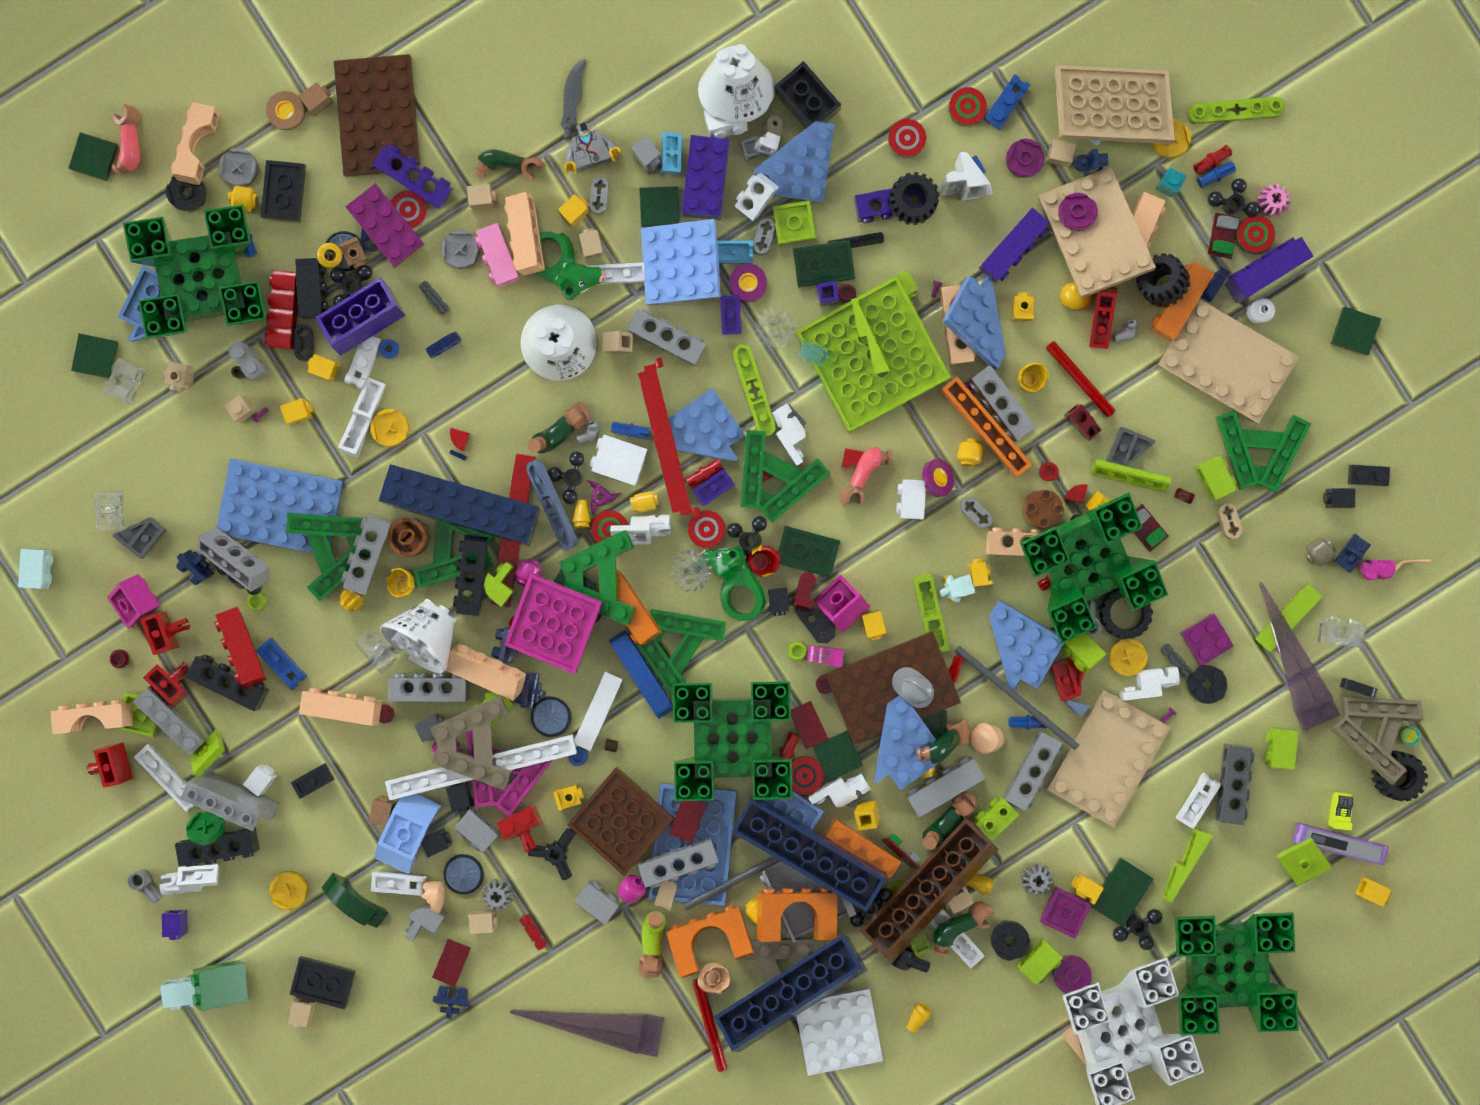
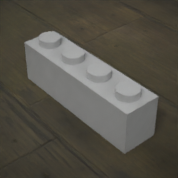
[133,685,206,756]
[906,756,986,817]

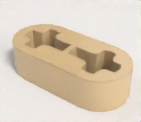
[1217,503,1242,539]

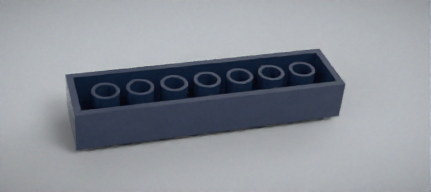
[378,464,541,546]
[731,795,887,912]
[714,934,868,1053]

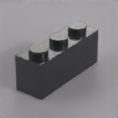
[295,258,329,319]

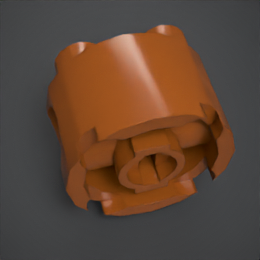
[1022,489,1064,528]
[387,518,431,556]

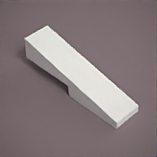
[338,377,386,458]
[574,672,623,751]
[930,909,985,969]

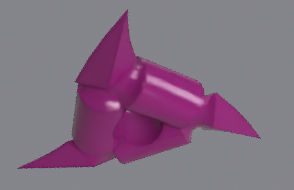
[587,480,623,517]

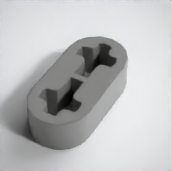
[589,177,609,215]
[753,218,775,255]
[960,498,992,528]

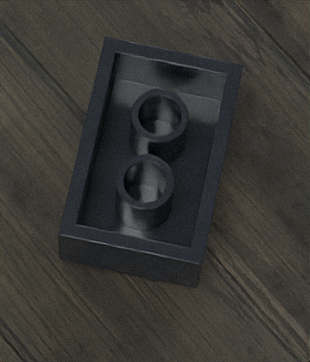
[774,61,842,129]

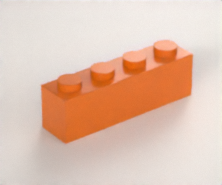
[1151,261,1215,342]
[598,569,662,646]
[825,817,901,878]

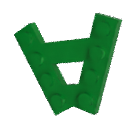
[1215,410,1311,492]
[740,430,830,523]
[286,512,371,601]
[413,519,494,588]
[559,530,636,626]
[634,609,726,697]

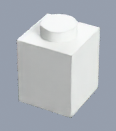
[243,764,277,796]

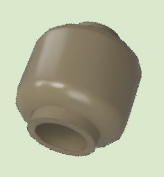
[1305,538,1336,566]

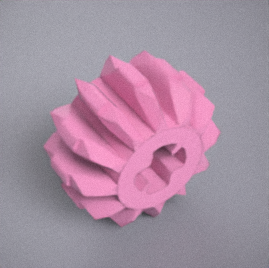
[1257,183,1291,217]

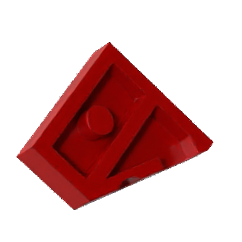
[1050,658,1084,701]

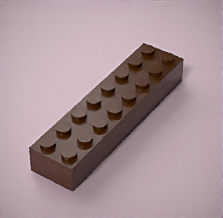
[860,818,998,962]

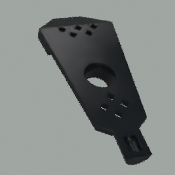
[790,595,836,644]

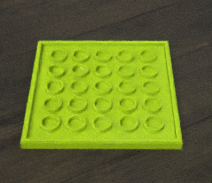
[795,275,952,433]

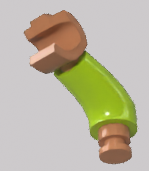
[639,911,666,978]

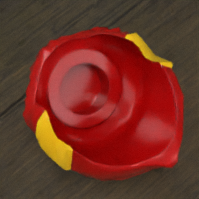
[747,545,780,577]

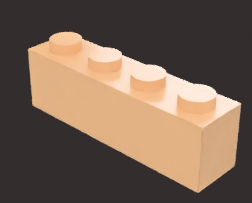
[504,192,545,275]
[1132,192,1166,250]
[446,644,526,701]
[299,687,382,726]

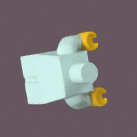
[940,574,975,605]

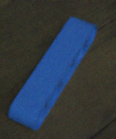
[609,630,673,719]

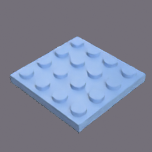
[641,219,721,306]

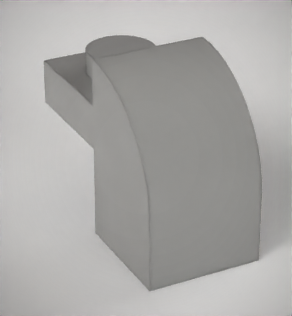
[405,904,447,942]

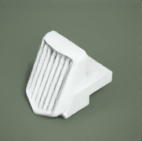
[939,152,993,201]

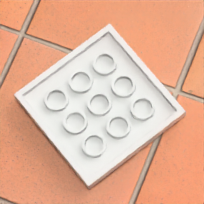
[797,986,883,1076]

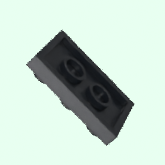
[260,160,306,222]
[289,956,356,1009]

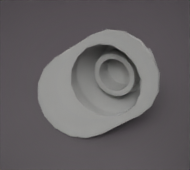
[892,667,934,708]

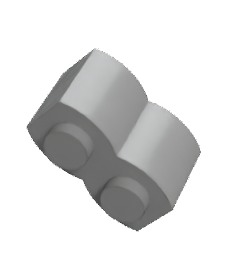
[229,341,269,382]

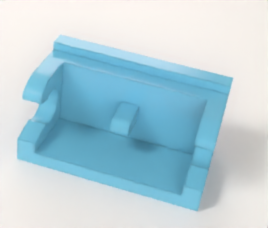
[660,132,682,176]
[717,241,753,264]

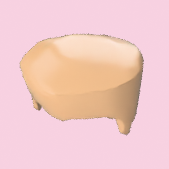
[970,723,1004,754]
[421,881,445,913]
[698,962,731,994]

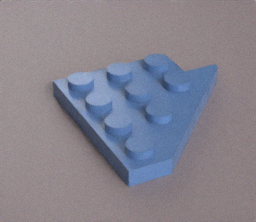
[753,121,835,202]
[118,265,208,342]
[942,276,1006,369]
[650,388,745,462]
[989,600,1064,691]
[874,696,938,790]

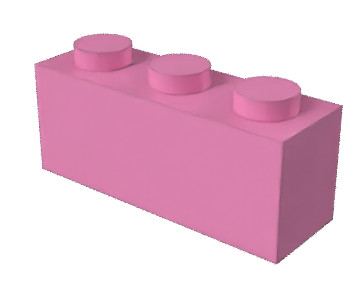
[475,223,521,288]

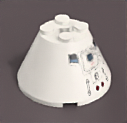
[698,44,775,123]
[521,304,597,381]
[379,599,457,674]

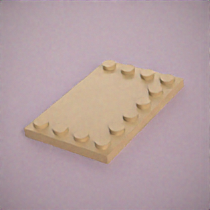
[1055,65,1175,144]
[1038,167,1156,298]
[1157,299,1299,424]
[1046,689,1170,828]

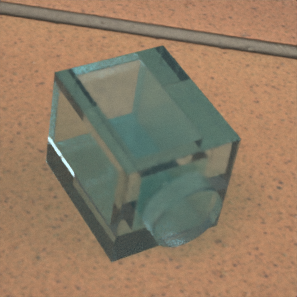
[797,340,829,366]

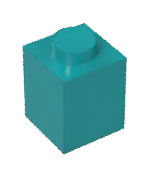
[1156,167,1187,198]

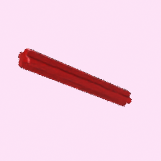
[1046,341,1116,417]
[693,978,727,1072]

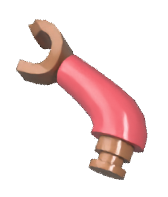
[111,103,141,176]
[840,447,892,507]

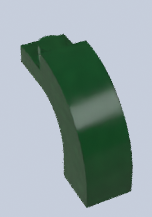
[321,872,388,928]

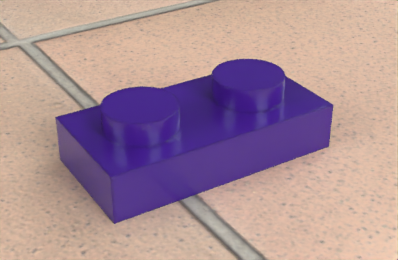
[720,295,742,335]
[693,469,735,506]

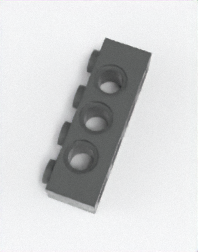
[1215,744,1254,825]

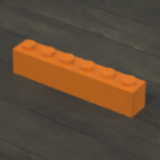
[940,376,1032,478]

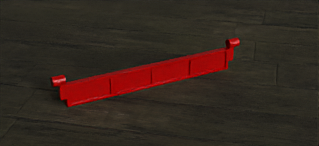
[638,357,701,518]

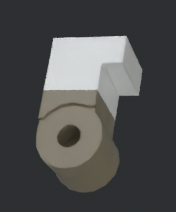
[754,115,783,156]

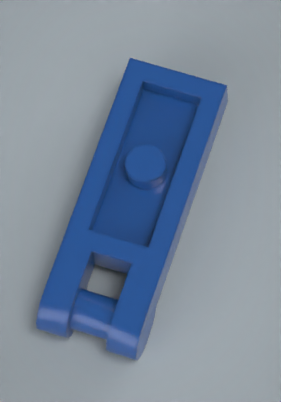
[984,74,1031,130]
[256,638,308,690]

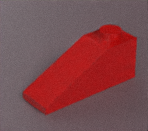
[1089,287,1118,349]

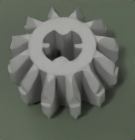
[1021,863,1054,896]
[481,879,514,912]

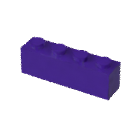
[979,207,1050,283]

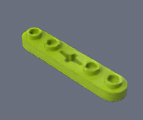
[1187,97,1285,124]
[733,344,776,437]

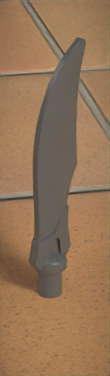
[561,59,586,140]

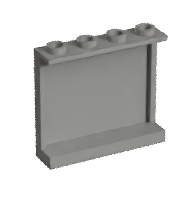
[180,772,280,831]
[760,861,857,943]

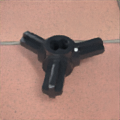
[528,828,576,880]

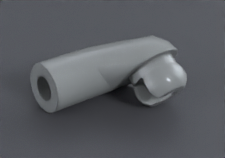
[1113,319,1138,343]
[576,420,600,445]

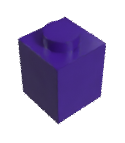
[816,281,839,307]
[161,910,188,940]

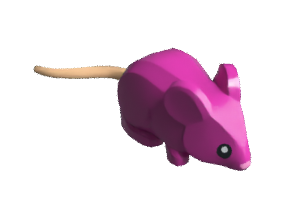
[1356,560,1431,580]

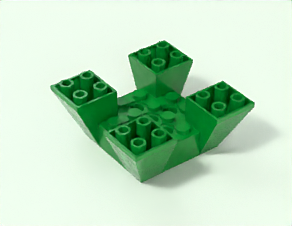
[123,204,267,340]
[1020,492,1168,644]
[673,681,792,801]
[1175,912,1299,1036]

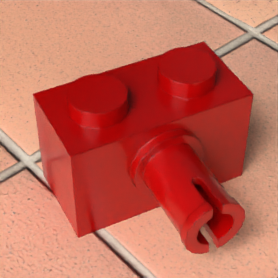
[140,612,190,655]
[143,662,190,707]
[87,742,133,788]
[497,806,543,852]

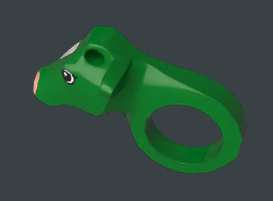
[536,231,606,300]
[699,546,766,621]

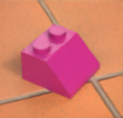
[107,574,160,629]
[813,575,871,633]

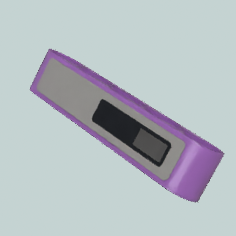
[1292,822,1389,866]

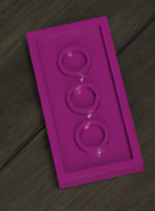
[345,183,425,268]

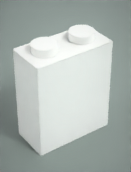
[590,435,649,486]

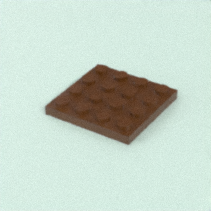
[567,767,675,876]

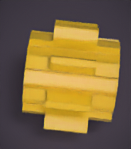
[339,589,364,613]

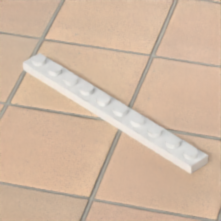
[385,734,577,800]

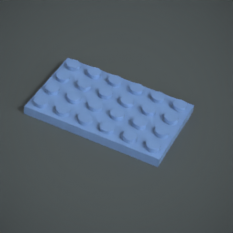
[217,459,344,553]
[649,783,736,906]

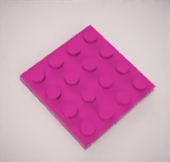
[504,573,603,674]

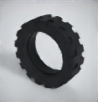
[1099,589,1153,639]

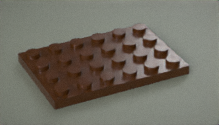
[334,54,421,177]
[825,631,961,746]

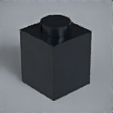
[1323,488,1355,508]
[768,588,789,616]
[446,781,473,813]
[421,828,452,858]

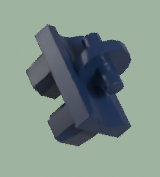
[1074,149,1108,177]
[1333,533,1371,573]
[176,550,214,585]
[491,628,518,663]
[513,673,546,708]
[433,986,470,1019]

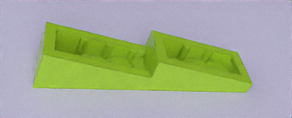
[851,298,891,375]
[912,573,949,652]
[1162,828,1213,903]

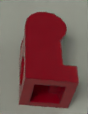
[1064,404,1101,441]
[793,572,816,611]

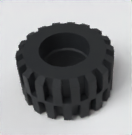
[889,172,939,225]
[1136,253,1190,307]
[1371,751,1428,802]

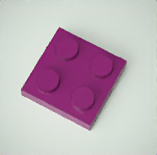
[1180,613,1234,666]
[1039,887,1092,939]

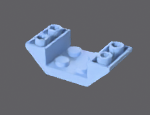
[374,793,441,875]

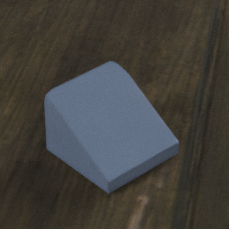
[1064,700,1091,716]

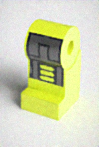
[1328,792,1353,831]

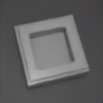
[739,135,764,161]

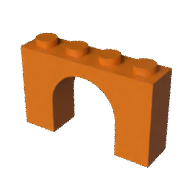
[757,887,837,942]
[666,906,755,979]

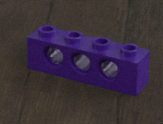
[373,144,453,209]
[854,188,925,223]

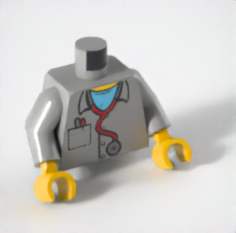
[564,123,623,175]

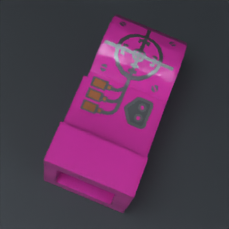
[807,646,844,667]

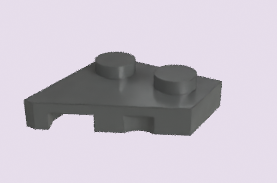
[1106,427,1156,467]
[112,517,167,559]

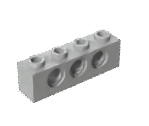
[627,309,706,367]
[969,365,1036,442]
[341,513,391,595]
[197,527,270,592]
[388,673,469,702]
[1003,730,1063,811]
[638,837,719,888]

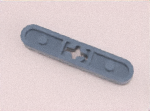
[527,460,577,550]

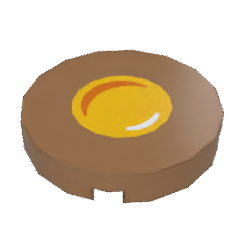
[266,91,305,130]

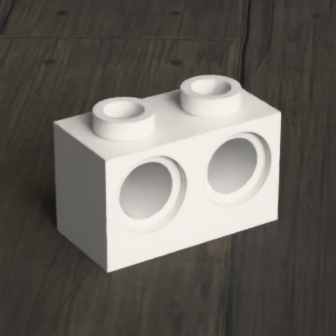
[735,173,779,221]

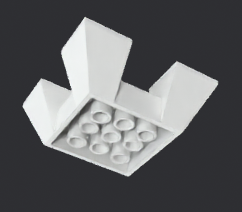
[1062,957,1204,1105]

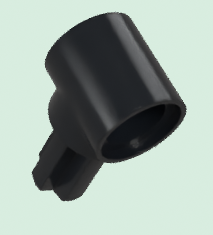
[891,948,930,973]

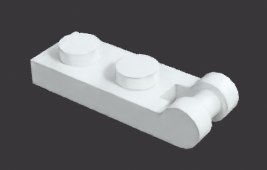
[344,336,383,389]
[1175,773,1221,829]
[371,871,427,896]

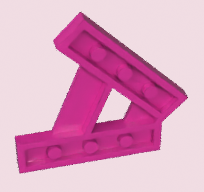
[466,730,554,816]

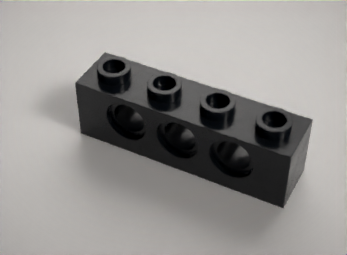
[453,535,488,616]
[185,654,270,711]
[175,827,260,867]

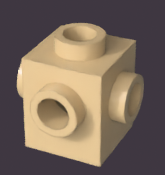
[163,361,194,392]

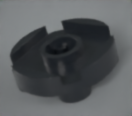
[166,176,206,212]
[1187,665,1227,704]
[991,921,1030,961]

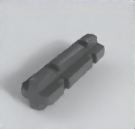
[419,280,449,314]
[1160,644,1192,677]

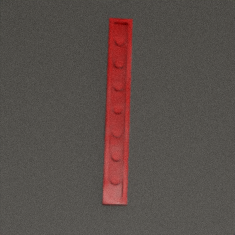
[490,453,536,607]

